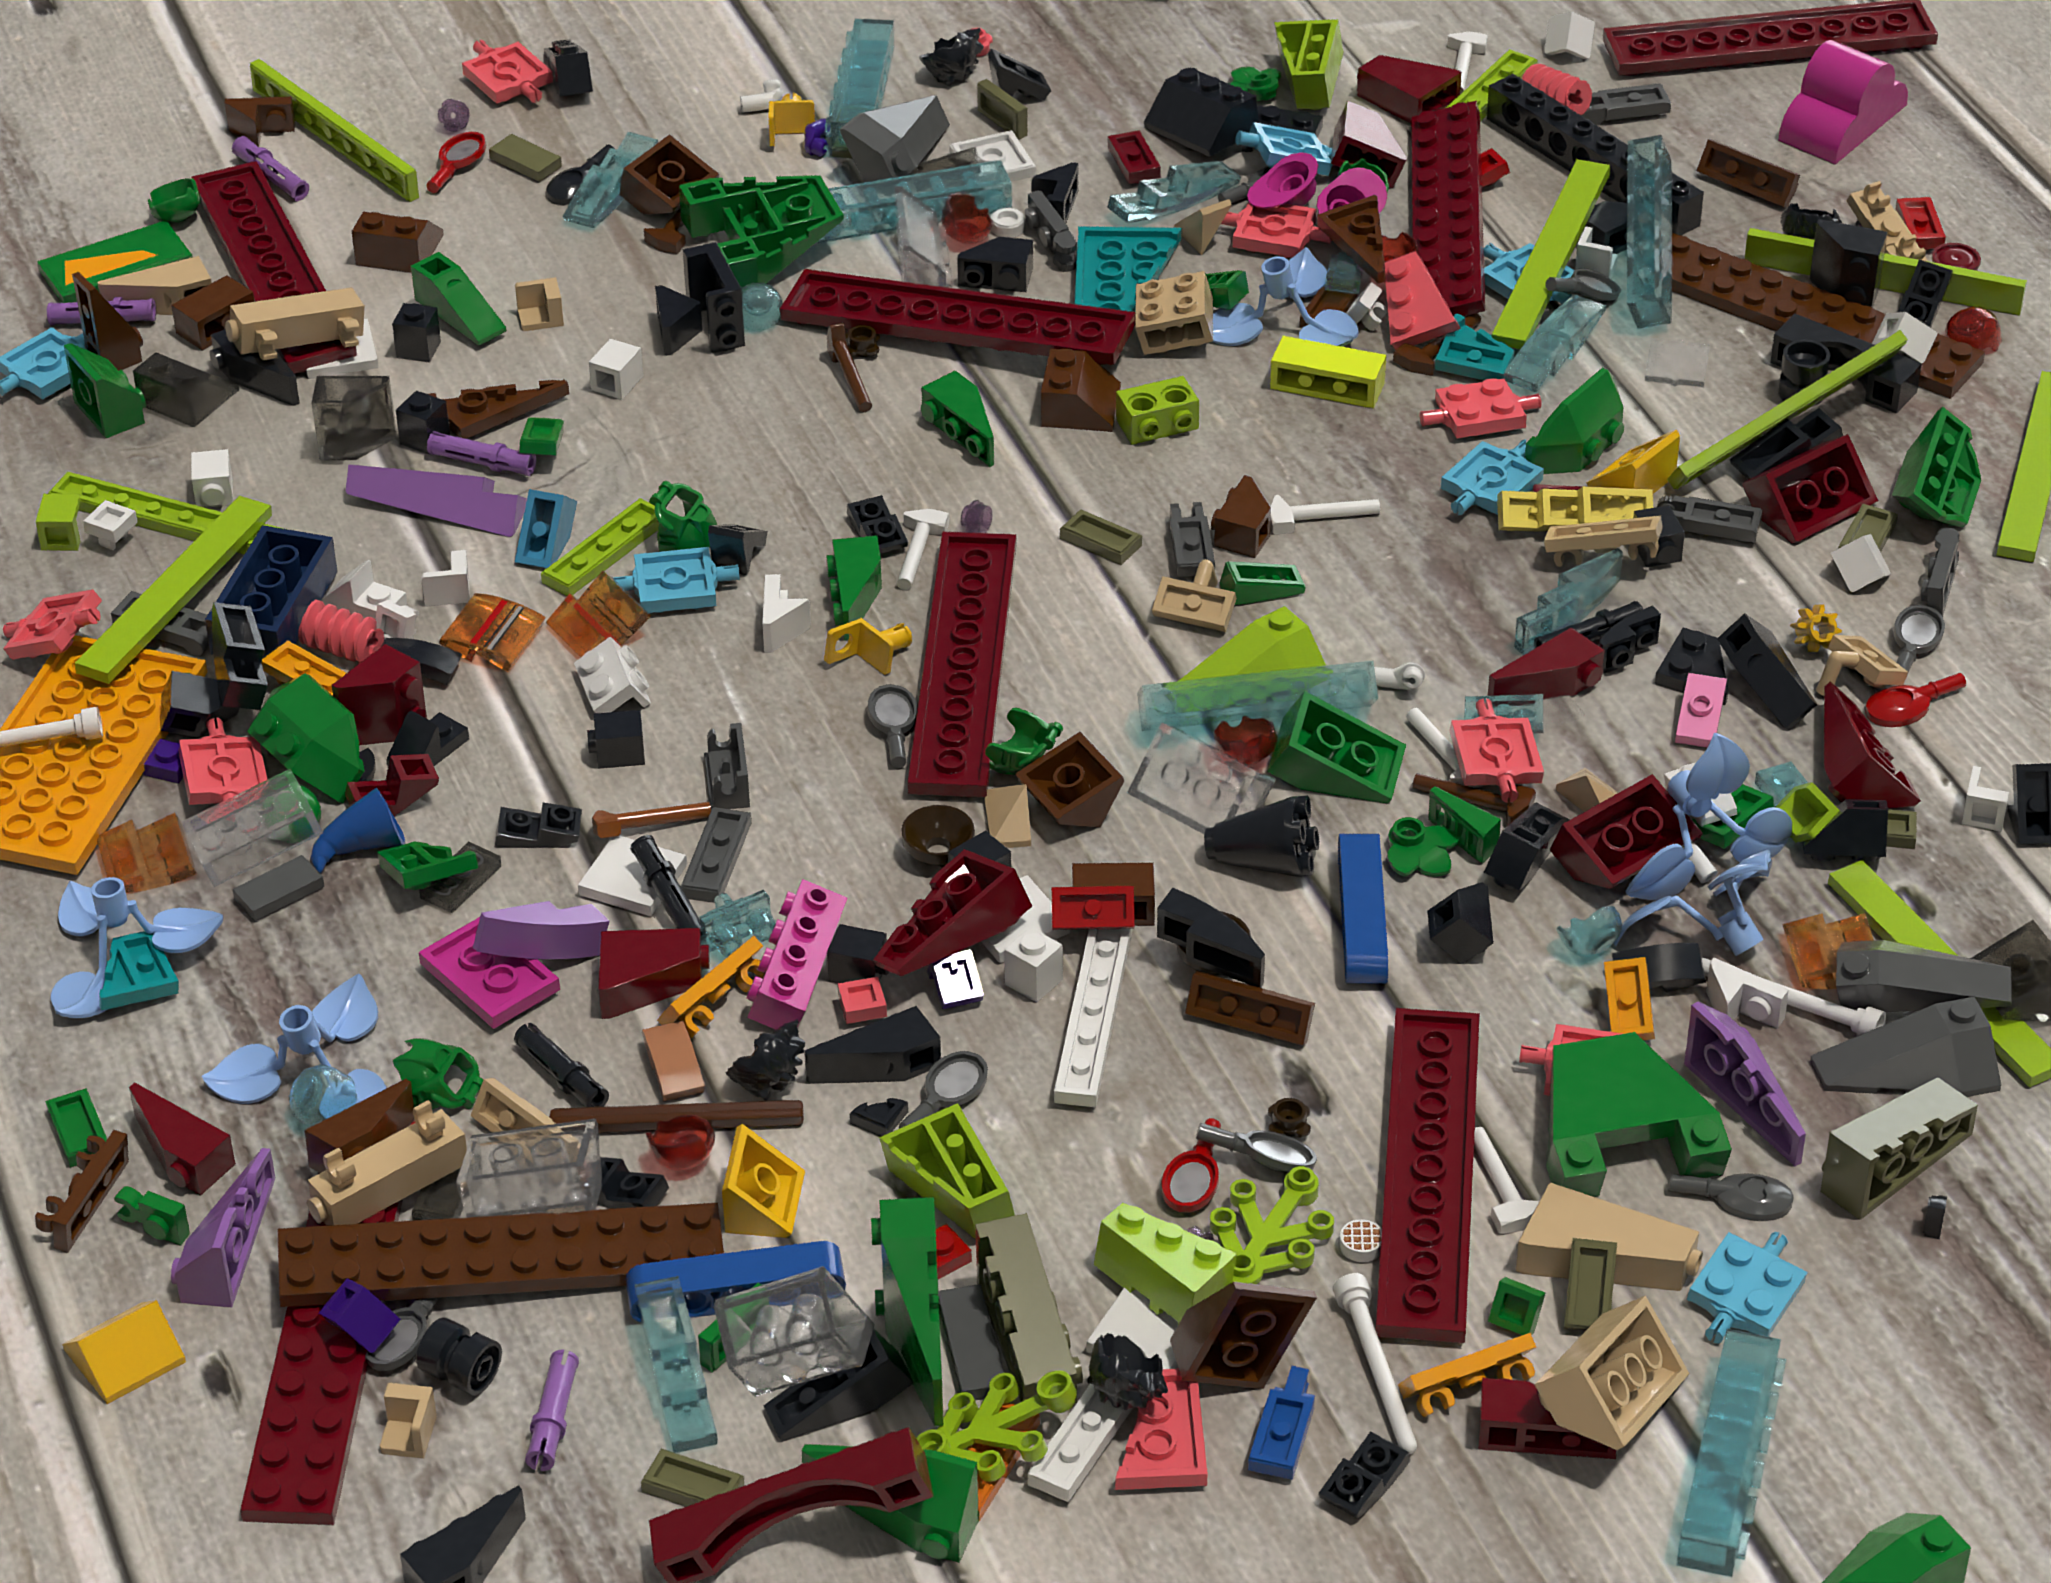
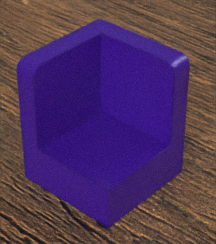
[319,1278,401,1353]

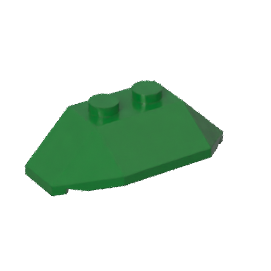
[1525,368,1624,474]
[1892,406,1981,528]
[247,673,365,803]

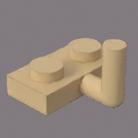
[1152,560,1236,632]
[1816,635,1908,696]

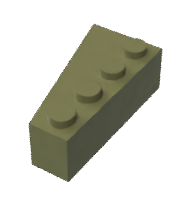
[1820,1077,1978,1220]
[975,1213,1083,1410]

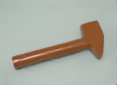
[592,802,711,838]

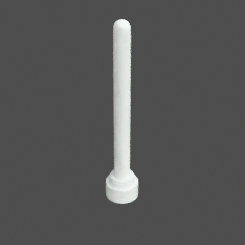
[0,707,103,747]
[1702,958,1886,1036]
[1333,1273,1417,1454]

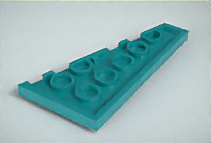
[1075,226,1182,315]

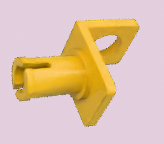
[768,93,815,147]
[824,618,912,675]

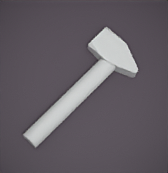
[1447,32,1488,94]
[1270,495,1380,535]
[897,509,950,590]
[1406,708,1483,788]
[1474,1127,1539,1234]

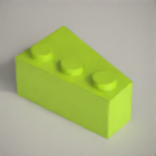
[1274,19,1344,110]
[879,1103,1015,1239]
[1093,1203,1237,1325]

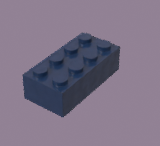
[205,525,338,659]

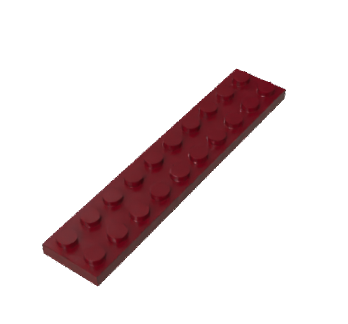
[1603,0,1938,76]
[1412,101,1485,316]
[191,161,357,373]
[780,269,1136,365]
[908,531,1017,797]
[1376,1008,1480,1343]
[240,1172,403,1525]

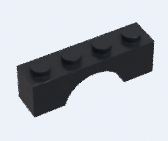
[1770,314,1922,413]

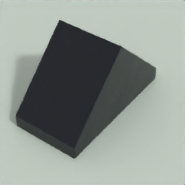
[655,285,703,356]

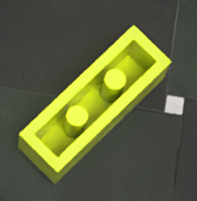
[1270,336,1386,409]

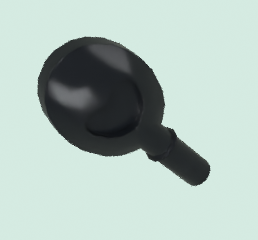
[546,144,616,205]

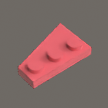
[1385,251,1461,350]
[1115,1369,1208,1490]

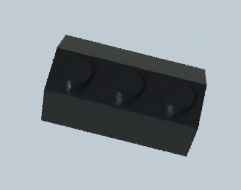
[1144,67,1259,157]

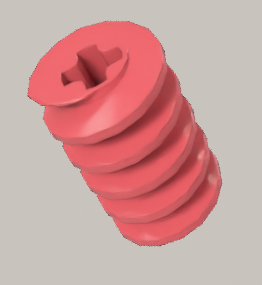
[1522,63,1592,115]
[298,600,385,663]

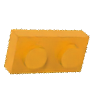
[1604,957,1655,1040]

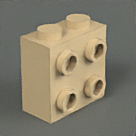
[1135,271,1213,355]

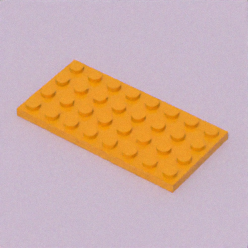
[0,635,208,875]

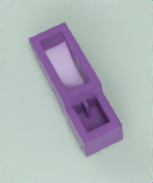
[473,901,610,959]

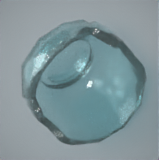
[741,283,783,331]
[1556,906,1622,957]
[289,1064,357,1127]

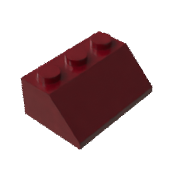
[1741,434,1878,544]
[1549,774,1703,889]

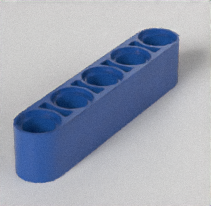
[1338,834,1388,984]
[626,1241,846,1323]

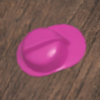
[1247,152,1318,209]
[1317,167,1387,214]

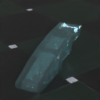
[563,132,658,228]
[1107,161,1241,223]
[1504,294,1606,393]
[1514,548,1623,655]
[634,1276,718,1453]

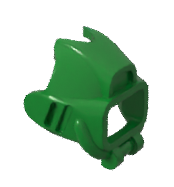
[649,481,717,552]
[985,708,1063,775]
[393,1038,483,1109]

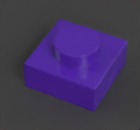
[143,739,183,784]

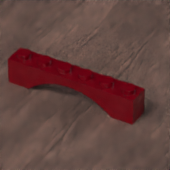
[649,1427,933,1583]

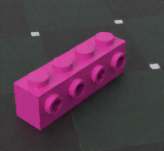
[746,879,847,1030]

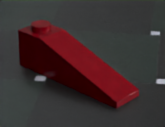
[1824,681,1921,808]
[873,849,1032,977]

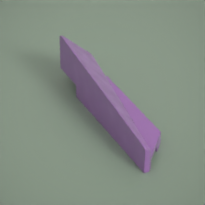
[346,464,527,537]

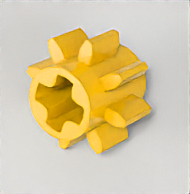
[1790,604,1842,652]

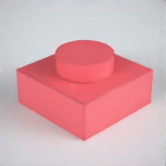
[837,977,887,1024]

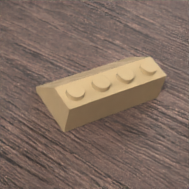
[1534,1295,1690,1450]

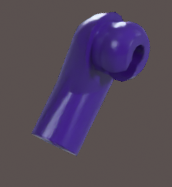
[804,118,831,157]

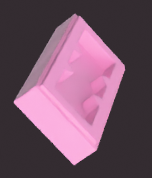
[1675,673,1727,748]

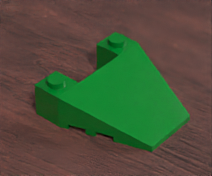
[679,175,844,295]
[1546,1032,1732,1197]
[871,1197,943,1426]

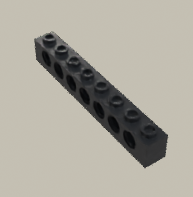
[1487,74,1704,235]

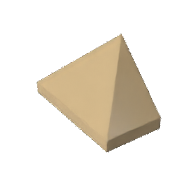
[1174,199,1232,255]
[1556,768,1618,812]
[984,784,1031,848]

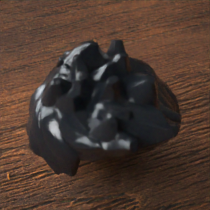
[919,28,983,86]
[1780,203,1842,240]
[726,1019,805,1101]
[1086,1333,1168,1410]

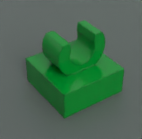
[1488,1277,1546,1335]

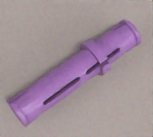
[232,136,310,201]
[47,297,156,325]
[427,431,536,476]
[525,1350,579,1471]

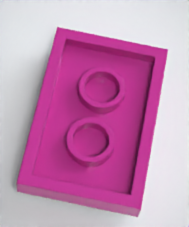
[418,917,560,1029]

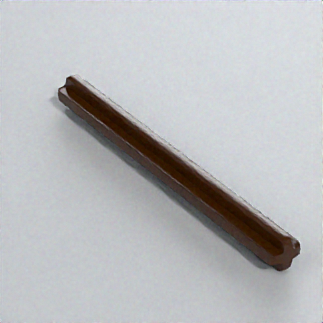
[549,1100,804,1134]

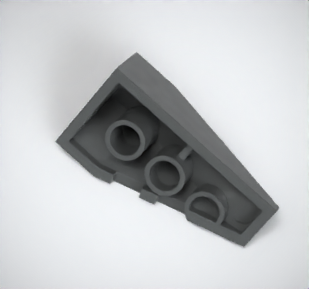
[839,95,950,189]
[1836,940,2012,1013]
[1810,997,2001,1097]

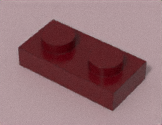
[1108,130,1161,184]

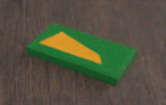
[37,220,193,303]

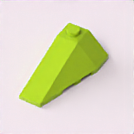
[1161,606,1331,721]

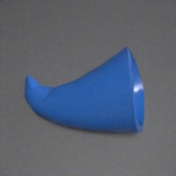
[311,787,406,874]

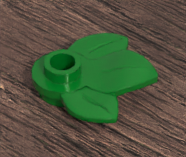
[1229,66,1282,101]
[1387,817,1460,877]

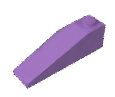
[1684,1002,1806,1167]
[171,1148,276,1308]

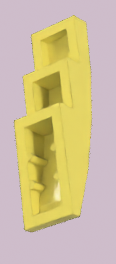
[1497,486,1653,531]

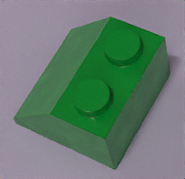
[63,343,146,439]

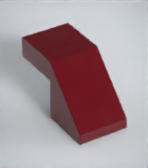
[345,754,439,817]

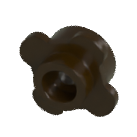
[845,325,880,357]
[1268,1098,1311,1137]

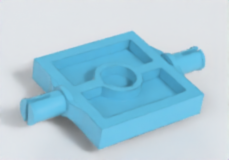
[1236,122,1332,176]
[1484,243,1578,309]
[0,327,87,399]
[1441,439,1544,516]
[610,547,740,614]
[1687,1232,1808,1344]

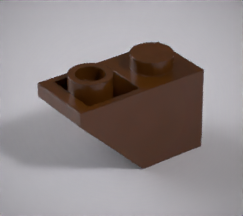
[1211,475,1271,558]

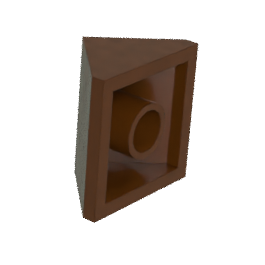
[1015,732,1124,827]

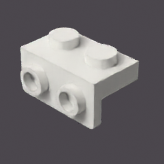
[574,637,651,713]

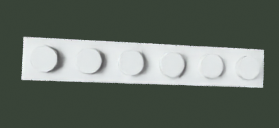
[1054,929,1132,1108]

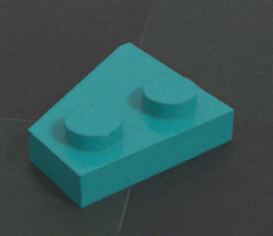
[1435,314,1514,380]
[99,931,179,1011]

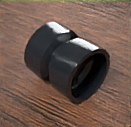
[1778,339,1830,407]
[416,1317,502,1396]

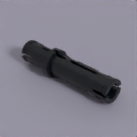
[1534,601,1643,648]
[630,835,707,940]
[514,1022,609,1107]

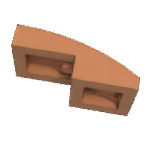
[642,1021,705,1102]

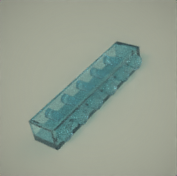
[825,18,895,152]
[1627,135,1672,329]
[815,160,1012,244]
[1137,661,1378,731]
[1676,1328,1787,1577]

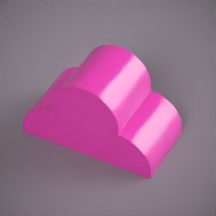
[1778,40,1908,165]

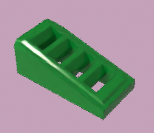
[1206,270,1249,310]
[1219,561,1306,605]
[1428,786,1501,863]

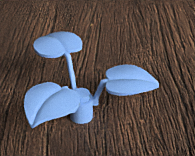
[1213,247,1359,347]
[1625,733,1792,900]
[1613,850,1773,956]
[51,877,224,1018]
[202,973,386,1120]

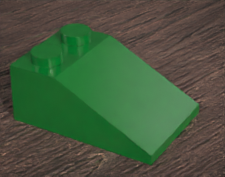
[1267,691,1406,804]

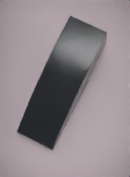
[1730,408,1843,480]
[212,602,268,710]
[1157,887,1265,988]

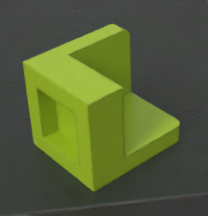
[35,493,81,551]
[1775,782,1840,843]

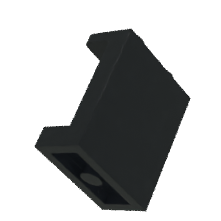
[683,242,745,353]

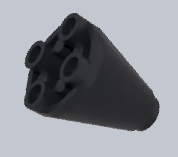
[1204,795,1320,877]

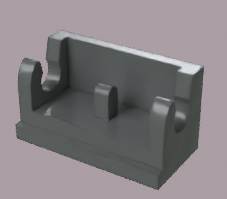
[704,723,750,810]

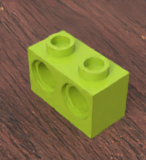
[1116,376,1199,445]

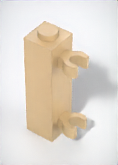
[225,287,365,360]
[307,1100,469,1226]

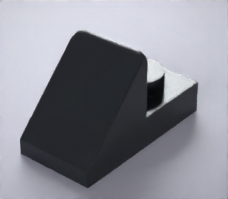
[988,48,1051,101]
[1031,162,1079,223]
[708,524,768,575]
[386,711,469,766]
[2007,763,2051,845]

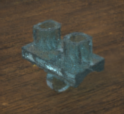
[699,889,775,957]

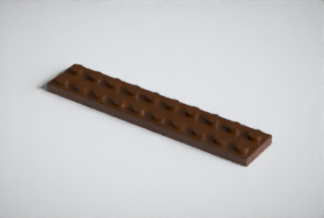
[1638,233,1985,399]
[278,1203,724,1307]

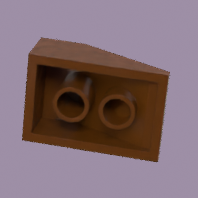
[1170,1282,1317,1389]

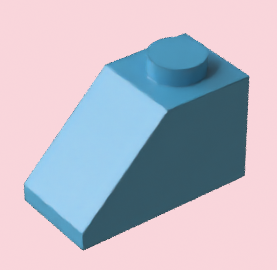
[515,489,577,568]

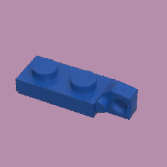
[1248,1366,1315,1480]

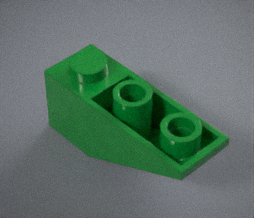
[411,252,507,346]
[921,370,994,467]
[826,536,882,641]

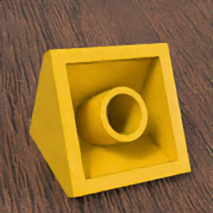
[1586,429,1680,494]
[722,1124,805,1238]
[62,1300,186,1404]

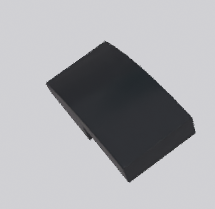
[1898,259,1953,328]
[847,495,908,553]
[1599,606,1661,674]
[381,638,463,685]
[495,802,582,848]
[1612,943,1707,993]
[567,1156,670,1209]
[1318,1431,1410,1519]

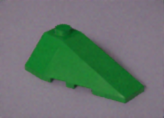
[801,1444,979,1563]
[1822,1513,1971,1583]

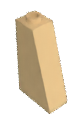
[1516,1182,1703,1291]

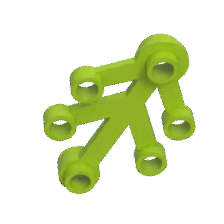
[1210,1166,1334,1284]
[916,1371,1077,1482]

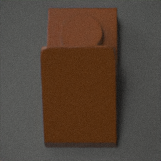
[224,97,296,147]

